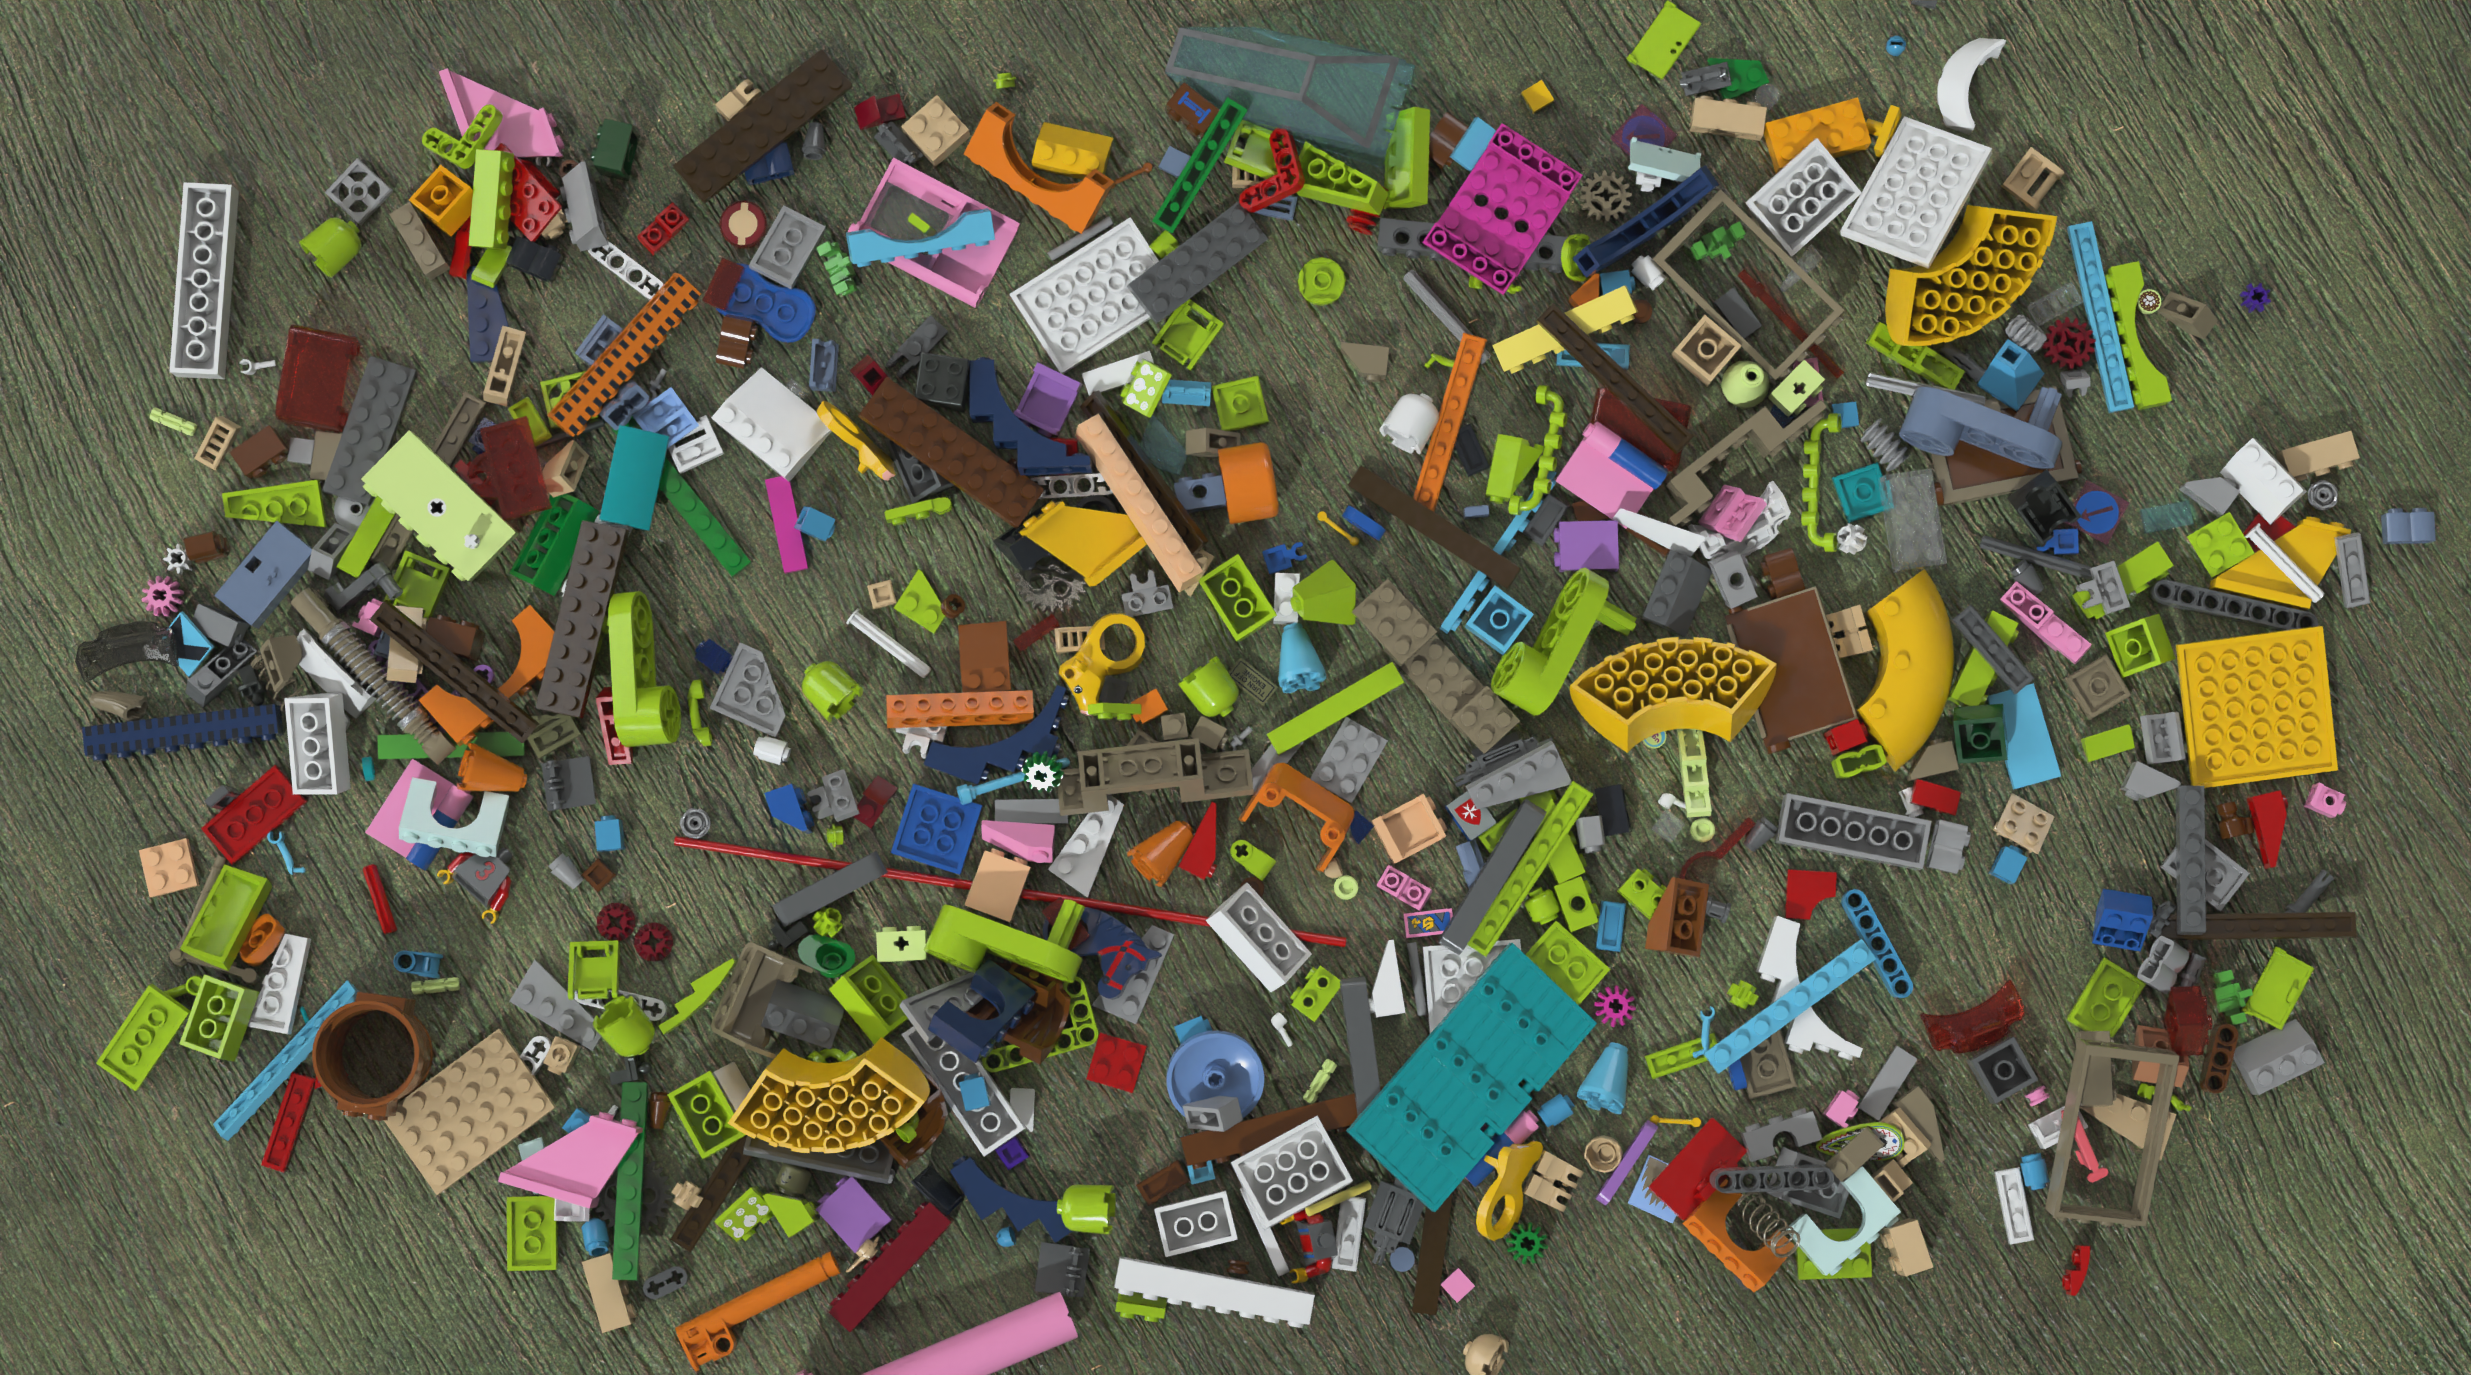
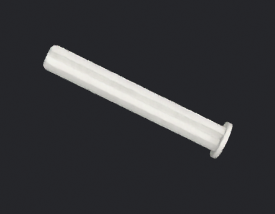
[2245,523,2324,603]
[846,608,931,678]

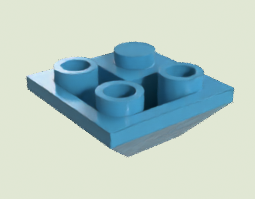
[1977,339,2045,412]

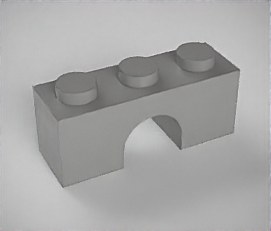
[1740,1108,1822,1162]

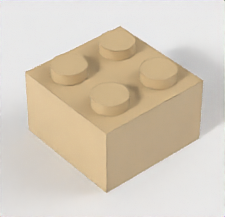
[901,95,971,167]
[1671,315,1742,387]
[1880,1218,1933,1277]

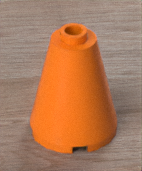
[457,743,527,792]
[1127,820,1193,887]

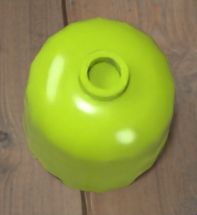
[299,217,362,278]
[1178,656,1239,717]
[801,661,863,723]
[593,995,655,1057]
[1057,1185,1116,1235]

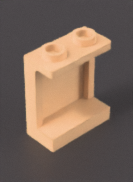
[1371,793,1448,864]
[965,848,1032,923]

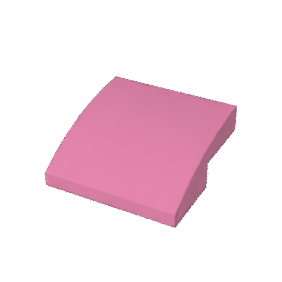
[1698,485,1767,542]

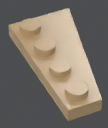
[2080,1093,2176,1161]

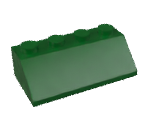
[509,494,600,596]

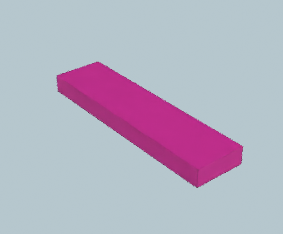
[765,476,809,574]

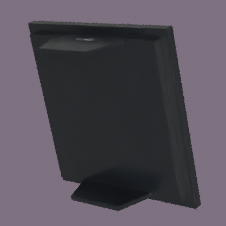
[910,1164,964,1216]

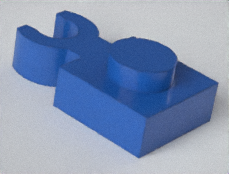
[2037,529,2079,555]
[1262,542,1307,575]

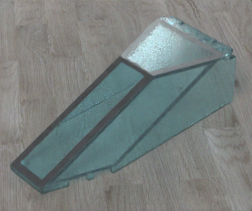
[1165,27,1415,168]

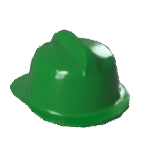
[798,934,856,978]

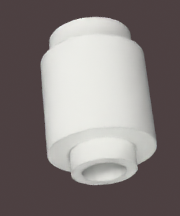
[1631,255,1667,290]
[753,736,791,765]

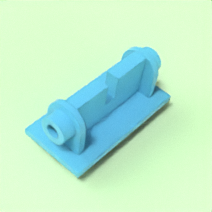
[1162,380,1211,406]

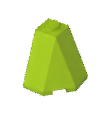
[1485,434,1544,504]
[1290,560,1356,625]

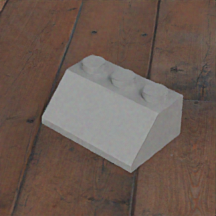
[560,161,609,251]
[2233,1019,2325,1095]

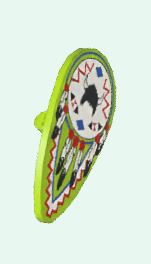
[1816,1122,1904,1161]

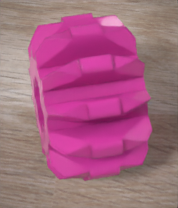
[1594,985,1636,1027]

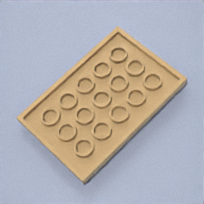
[384,1029,557,1195]

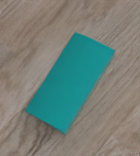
[599,425,670,531]

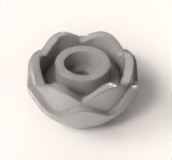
[2308,480,2338,510]
[680,808,711,838]

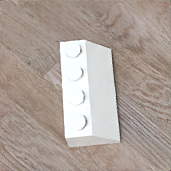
[285,693,351,794]
[1206,883,1312,992]

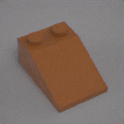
[958,621,1013,693]
[1645,877,1709,957]

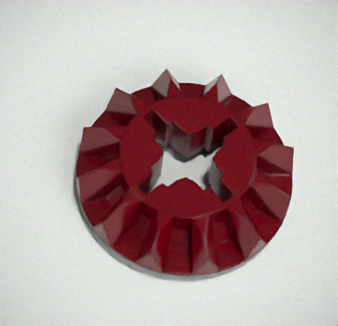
[596,903,636,941]
[634,923,673,961]

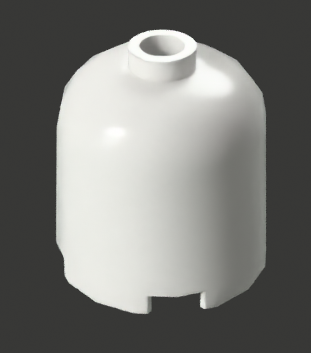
[1380,393,1439,454]

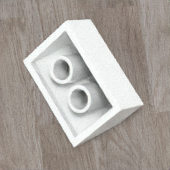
[2220,438,2307,525]

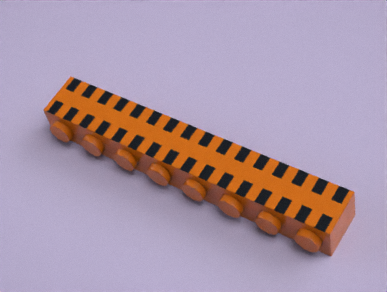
[547,273,701,437]

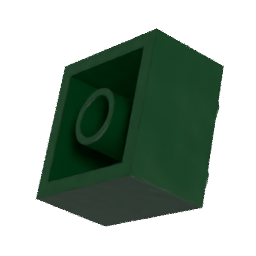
[591,118,640,181]
[1953,704,2008,764]

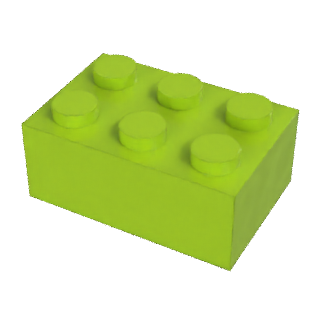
[179,974,259,1062]

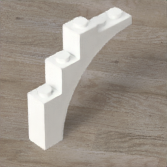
[1756,916,1863,1061]

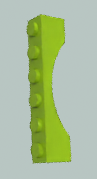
[2104,261,2172,410]

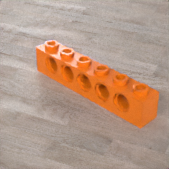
[886,690,1034,728]

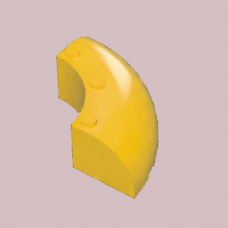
[1885,205,2057,346]
[1856,569,1954,772]
[1570,637,1777,753]
[728,1037,930,1153]

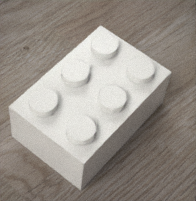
[1154,1190,1238,1257]

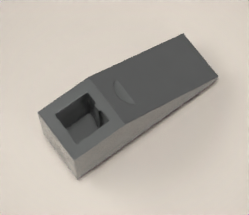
[185,639,257,708]

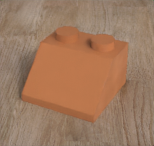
[2132,1025,2189,1088]

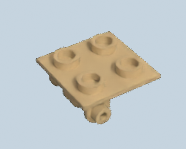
[1993,793,2055,854]

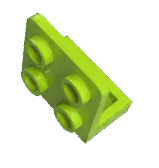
[1115,1292,1167,1322]

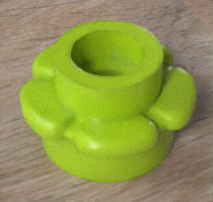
[993,73,1016,89]
[826,823,843,848]

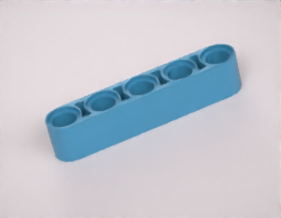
[1841,889,1913,998]

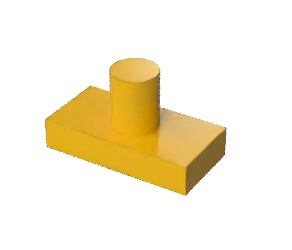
[1866,105,1902,157]

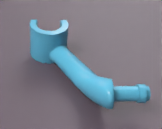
[267,831,306,875]
[1692,1006,1715,1058]

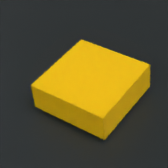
[1521,80,1554,114]

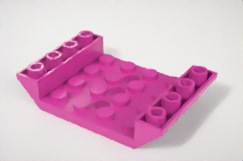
[1422,123,1583,295]

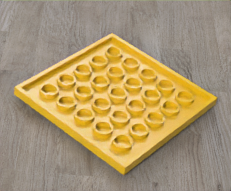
[2176,626,2338,788]

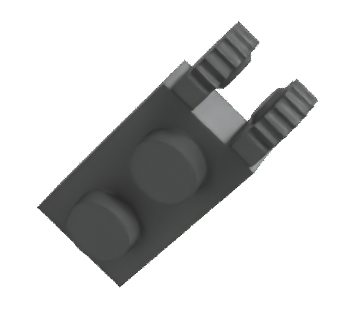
[886,315,948,379]

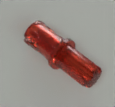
[1013,613,1060,651]

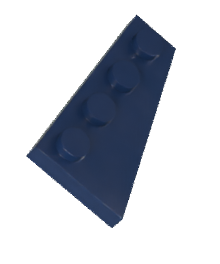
[467,266,510,363]

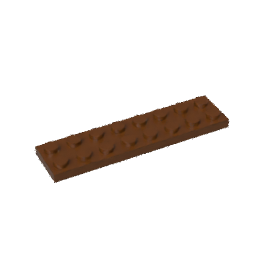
[858,377,1045,529]

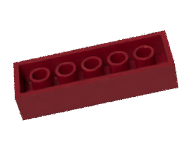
[829,1201,955,1332]

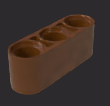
[2199,1024,2238,1094]

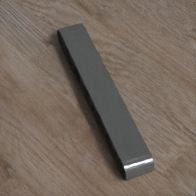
[2149,580,2318,631]
[1438,799,1547,955]
[1340,976,1381,1148]

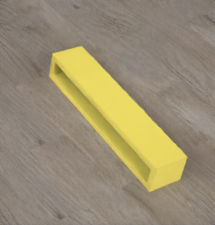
[1492,285,1638,374]

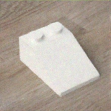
[1368,940,1405,1018]

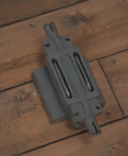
[1453,732,1556,787]
[1363,1178,1424,1266]

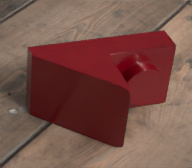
[854,94,906,131]
[852,775,898,829]

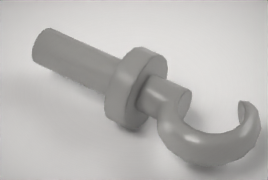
[648,368,667,402]
[1222,726,1253,752]

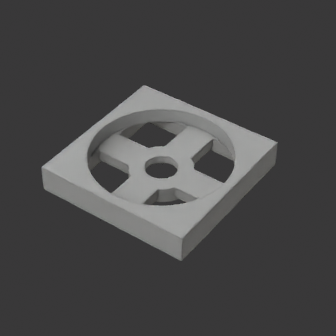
[325,158,394,225]

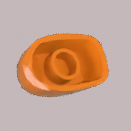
[239,913,285,967]

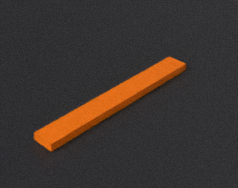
[1413,333,1487,512]

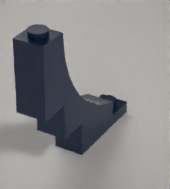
[970,357,1093,475]
[950,1156,1118,1243]

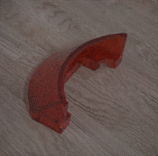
[1919,980,2025,1054]

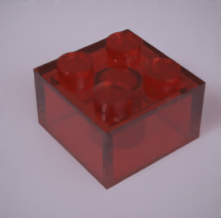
[2164,986,2212,1056]

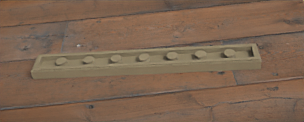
[370,391,487,571]

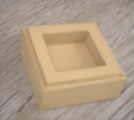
[867,580,897,610]

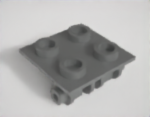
[541,756,596,811]
[1035,1242,1090,1297]

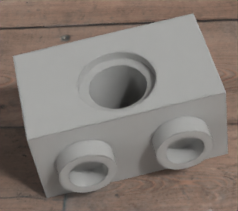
[1708,550,1758,609]

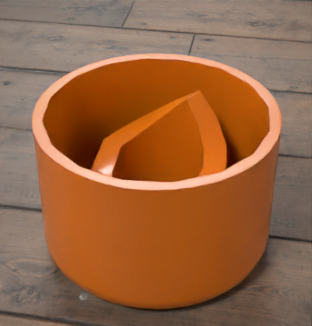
[1218,442,1279,524]

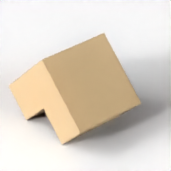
[1871,1159,1913,1202]

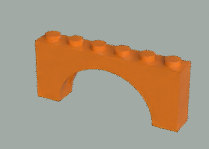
[964,102,1114,234]
[419,605,554,746]

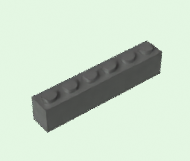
[2176,785,2206,935]

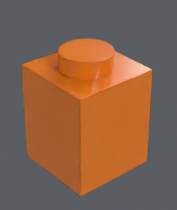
[1131,689,1168,725]

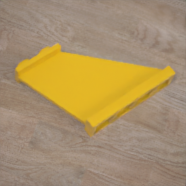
[1019,501,1147,587]
[2209,517,2351,611]

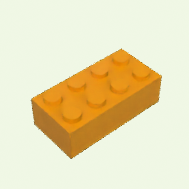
[1763,97,1872,174]

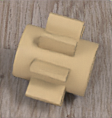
[671,1180,703,1211]

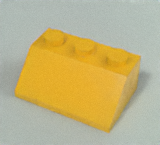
[1032,122,1114,180]

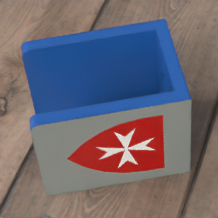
[1445,791,1496,841]

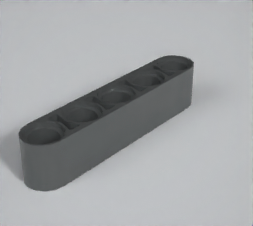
[772,851,888,927]
[1710,1164,1834,1193]

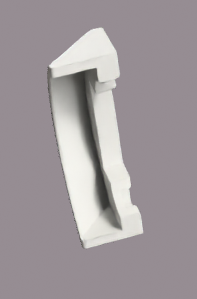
[1937,38,2006,135]
[1688,481,1791,560]
[296,629,377,719]

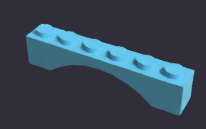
[846,208,995,267]

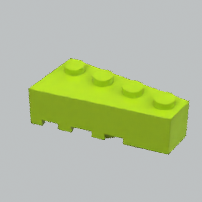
[1289,141,1389,215]

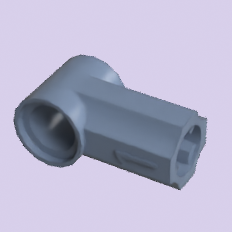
[1456,840,1485,889]

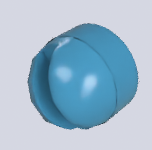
[1886,35,1906,56]
[996,1226,1016,1247]

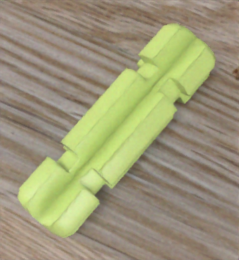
[150,408,197,436]
[411,977,460,995]
[1303,1059,1337,1104]

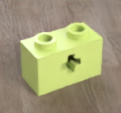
[1768,360,1825,417]
[876,926,928,962]

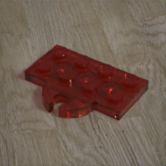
[467,416,552,521]

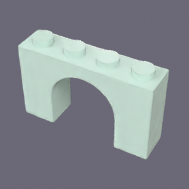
[399,777,509,857]
[1785,1166,1901,1276]

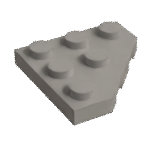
[710,642,787,738]

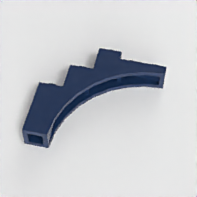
[1573,165,1719,278]
[924,685,1070,785]

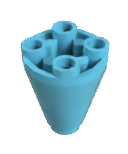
[1278,623,1326,693]
[1577,1042,1628,1114]

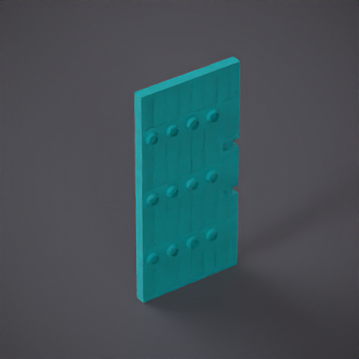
[1346,943,1597,1212]

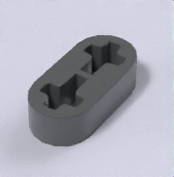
[643,1266,689,1299]

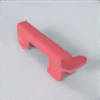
[2061,1110,2108,1183]

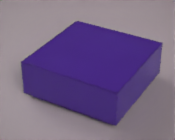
[995,1137,1029,1170]

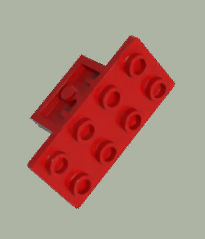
[473,143,562,242]
[1648,1118,1747,1221]

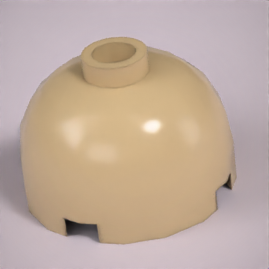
[1463,1334,1509,1375]

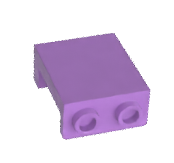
[1013,362,1083,438]
[1554,521,1619,572]
[815,1176,893,1253]

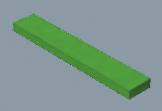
[378,732,525,759]

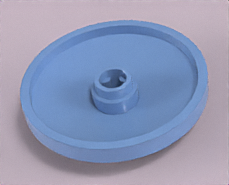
[1166,1030,1264,1118]

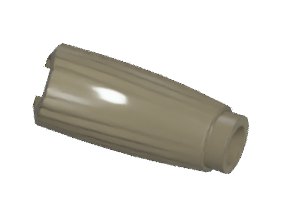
[90,691,148,721]

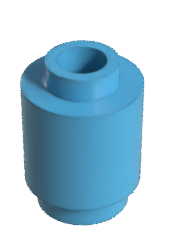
[1537,1093,1575,1127]
[2020,1153,2050,1190]
[581,1218,610,1257]

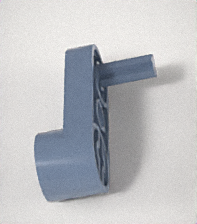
[1899,387,2062,469]

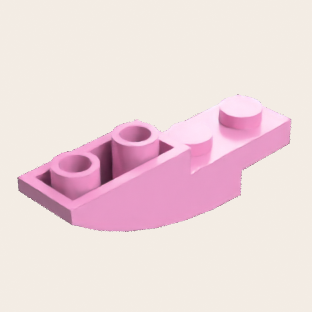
[2000,581,2092,664]

